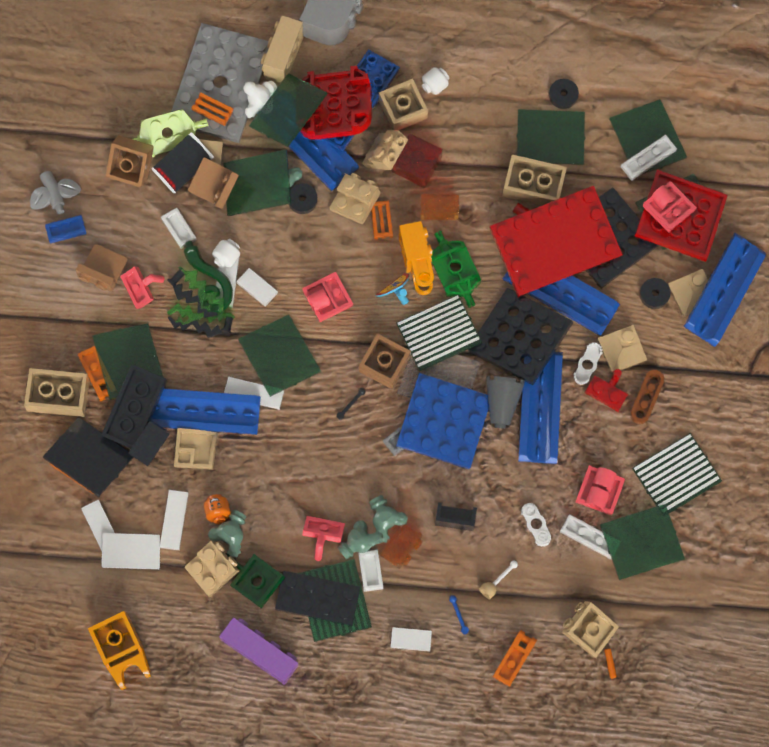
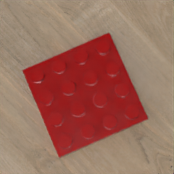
[635,170,728,262]

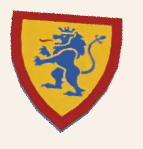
[375,273,410,305]

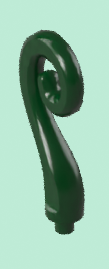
[184,241,233,313]

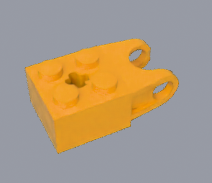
[398,221,434,295]
[88,611,151,690]

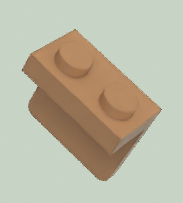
[76,245,128,292]

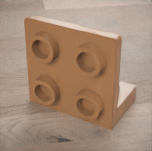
[188,157,239,209]

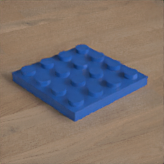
[396,373,489,470]

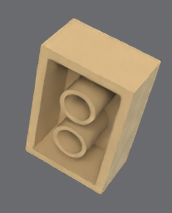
[261,16,304,85]
[502,155,567,206]
[24,368,90,417]

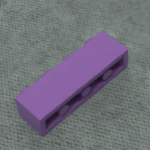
[219,617,298,685]

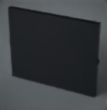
[43,417,134,497]

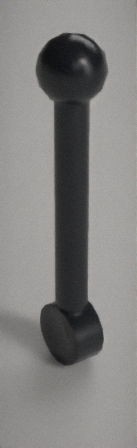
[337,388,366,420]

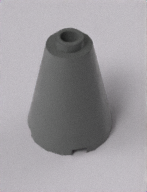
[486,376,525,429]

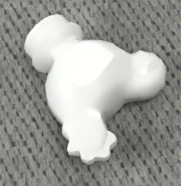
[243,81,278,118]

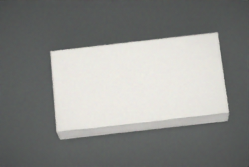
[161,208,197,249]
[237,268,278,307]
[358,550,383,592]
[391,627,432,652]

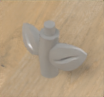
[30,171,81,214]

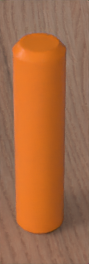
[604,648,617,679]

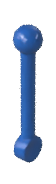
[449,595,469,634]

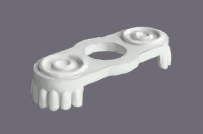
[573,342,603,385]
[521,503,551,547]

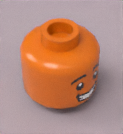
[204,494,231,525]

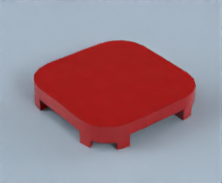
[296,66,372,140]

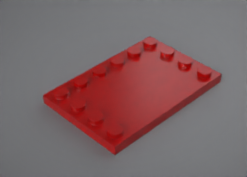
[489,186,623,297]

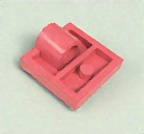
[643,181,697,233]
[302,272,353,323]

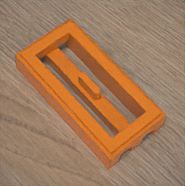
[192,92,234,126]
[371,200,393,240]

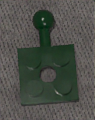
[225,553,285,609]

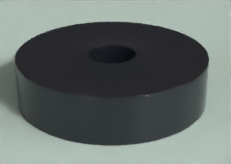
[549,79,579,109]
[288,183,318,214]
[640,278,671,309]

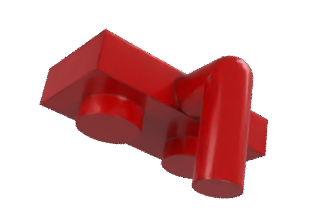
[585,369,628,412]

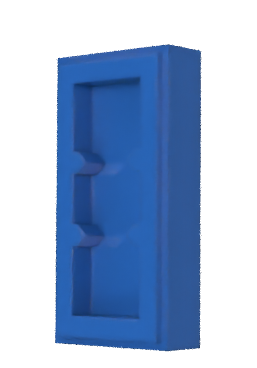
[45,215,87,244]

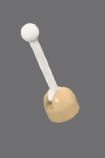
[479,560,518,599]

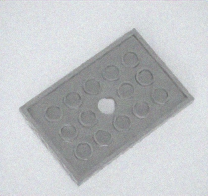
[171,23,269,143]

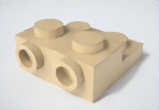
[362,130,408,170]
[329,173,381,224]
[184,541,240,597]
[562,601,619,658]

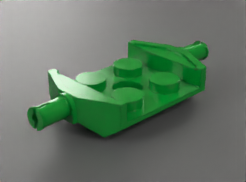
[431,231,481,308]

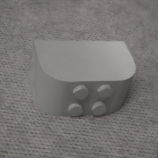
[299,0,364,45]

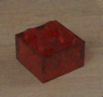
[392,133,443,188]

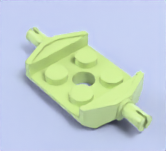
[133,109,208,157]

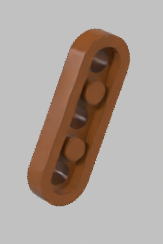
[630,370,664,424]

